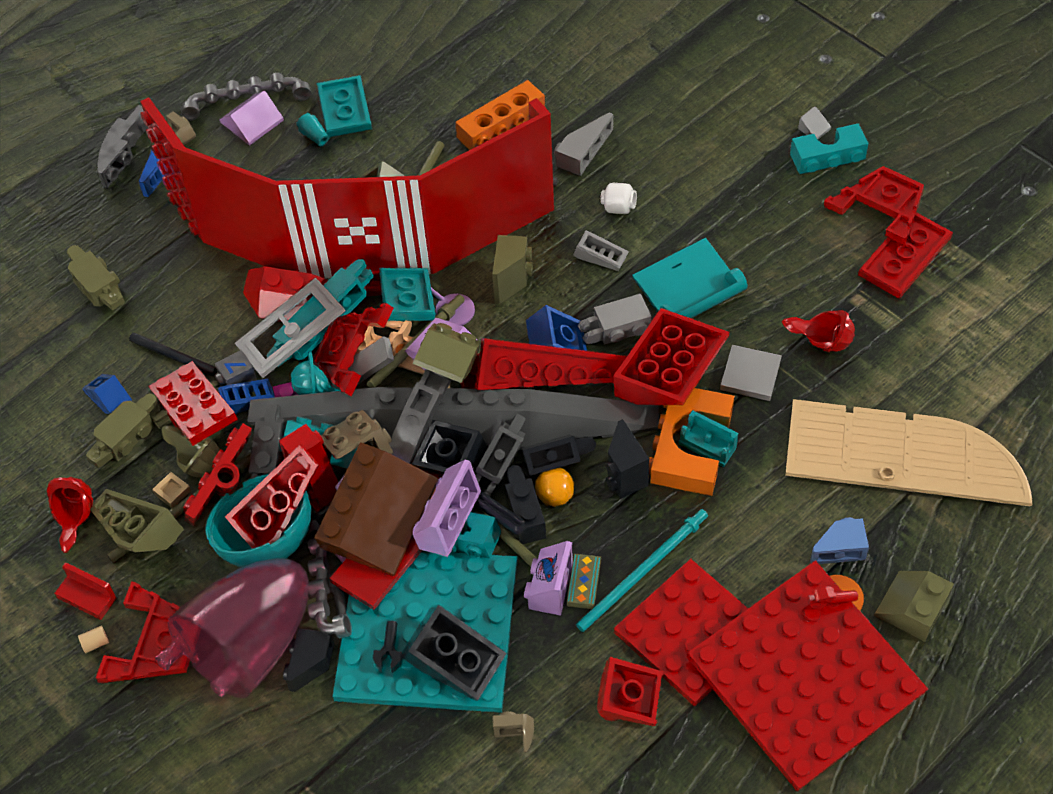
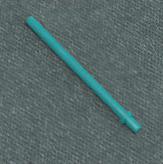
[576,509,708,632]

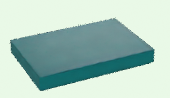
[317,75,372,137]
[379,268,436,321]

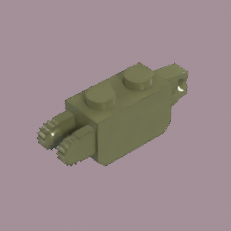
[67,245,125,310]
[86,393,161,468]

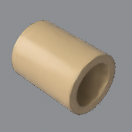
[78,625,109,653]

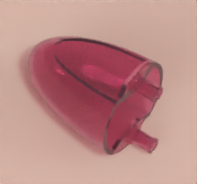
[155,558,310,698]

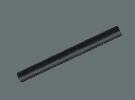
[129,332,217,376]

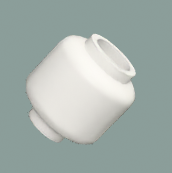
[600,183,637,214]

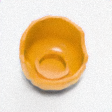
[535,468,574,507]

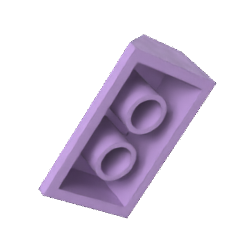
[413,460,481,557]

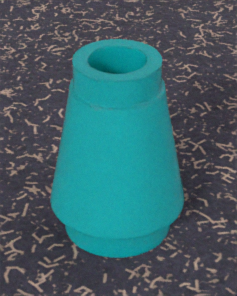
[296,113,329,146]

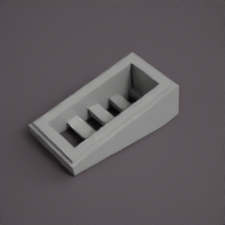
[573,230,629,271]

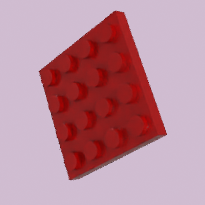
[614,559,748,707]

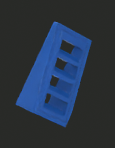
[139,150,164,197]
[218,379,275,414]

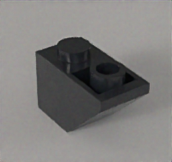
[283,628,335,692]

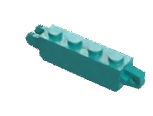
[266,259,374,367]

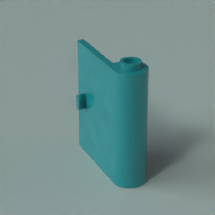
[632,238,748,318]

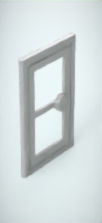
[235,277,346,378]

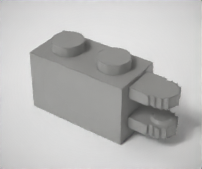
[578,294,651,344]

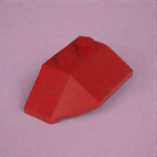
[243,267,328,322]

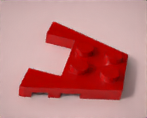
[824,166,924,245]
[313,303,394,397]
[96,581,203,683]

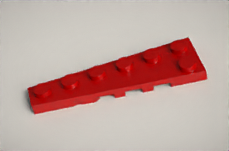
[475,338,627,390]

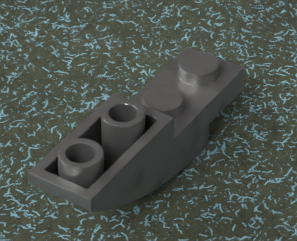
[98,105,149,188]
[389,369,452,464]

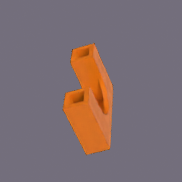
[649,388,734,496]

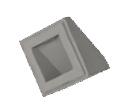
[798,107,831,140]

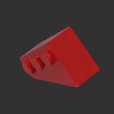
[279,424,338,512]

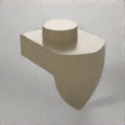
[166,111,196,145]
[493,712,534,753]

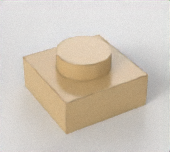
[152,472,191,508]

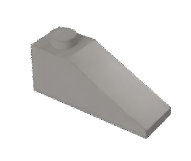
[554,113,613,176]

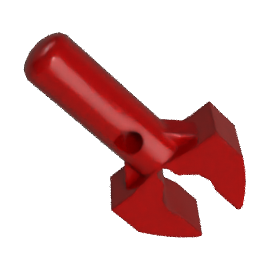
[807,586,858,609]

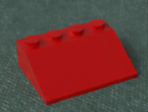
[613,308,729,405]

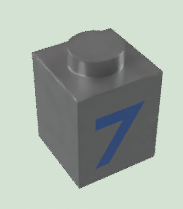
[215,350,257,387]

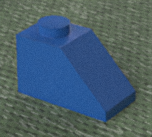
[82,374,132,414]

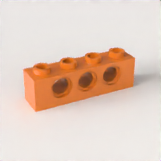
[456,80,545,150]

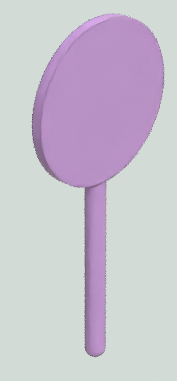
[431,288,475,326]

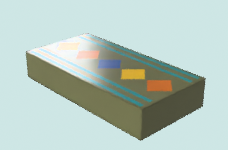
[567,554,601,609]

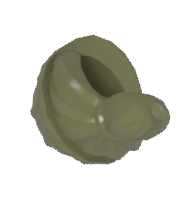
[162,425,220,477]

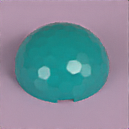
[206,474,311,568]

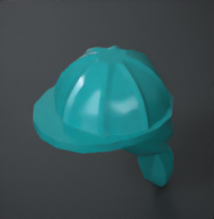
[291,351,341,395]

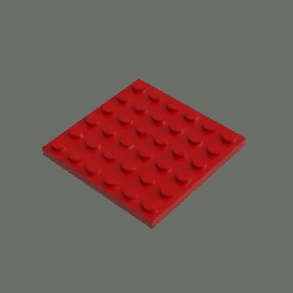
[686,560,928,792]

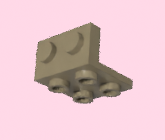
[321,409,393,459]

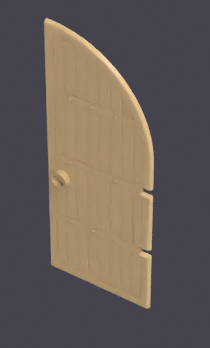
[785,399,1032,506]

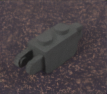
[249,403,286,479]
[475,414,526,497]

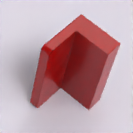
[54,562,117,620]

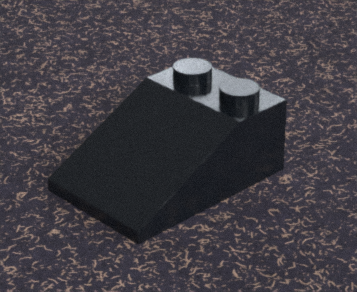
[400,605,507,701]

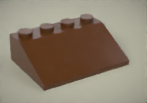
[314,442,438,576]

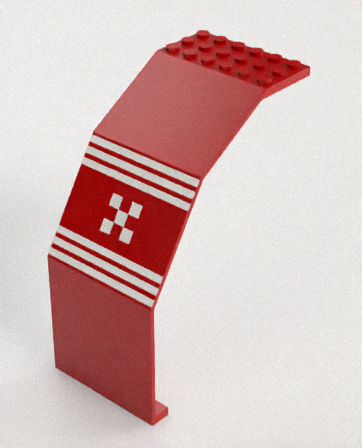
[140,97,554,278]

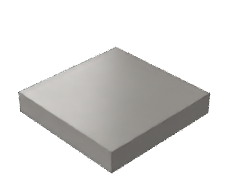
[720,345,782,401]

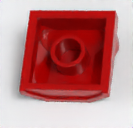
[597,657,664,726]

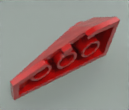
[225,444,319,549]

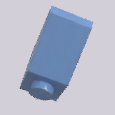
[811,517,869,564]

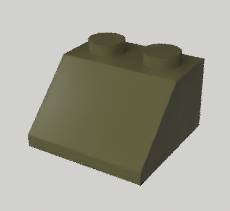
[492,235,533,304]
[413,323,481,383]
[874,571,954,642]

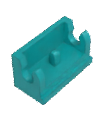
[678,410,738,467]

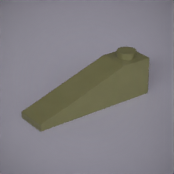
[91,489,184,552]

